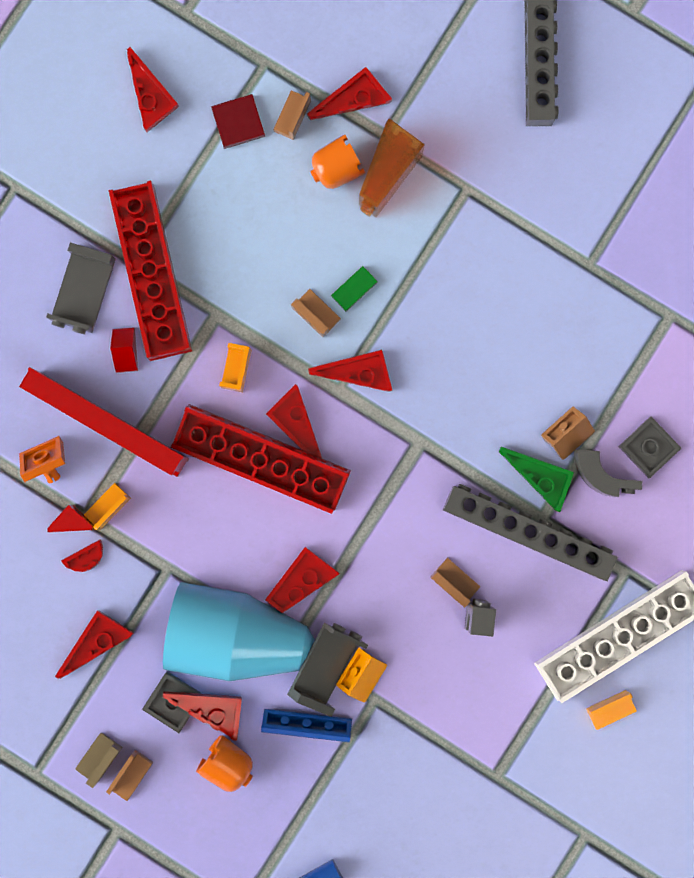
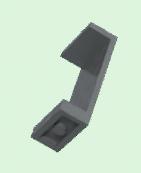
[46,242,116,335]
[287,623,368,717]

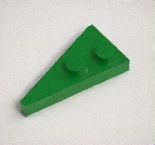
[499,447,574,512]

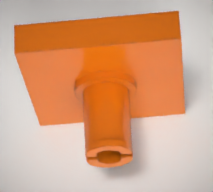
[19,436,65,483]

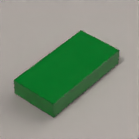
[331,266,378,312]

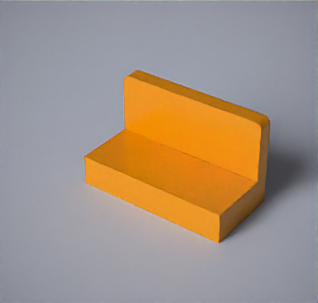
[84,483,131,530]
[336,647,387,702]
[586,690,637,730]

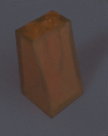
[359,118,425,217]

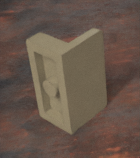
[76,733,123,788]

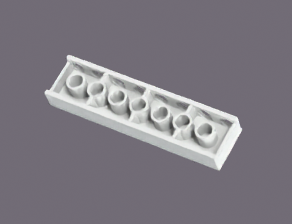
[534,570,694,703]

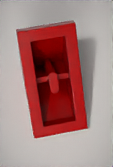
[110,328,138,373]
[47,505,96,532]

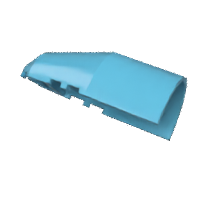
[163,582,315,681]

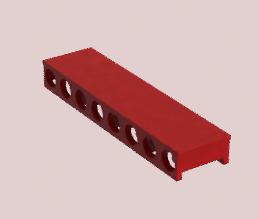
[108,180,192,361]
[19,367,189,477]
[170,404,351,514]

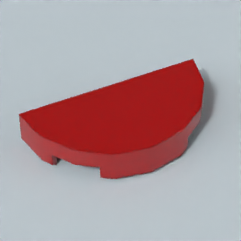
[61,539,103,572]

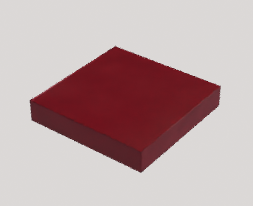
[211,94,265,149]

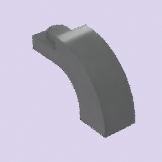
[574,449,642,497]

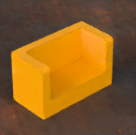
[219,343,252,393]

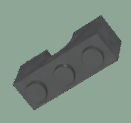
[464,599,496,637]

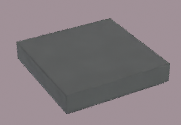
[618,417,681,478]
[142,671,202,733]

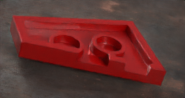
[265,547,340,613]

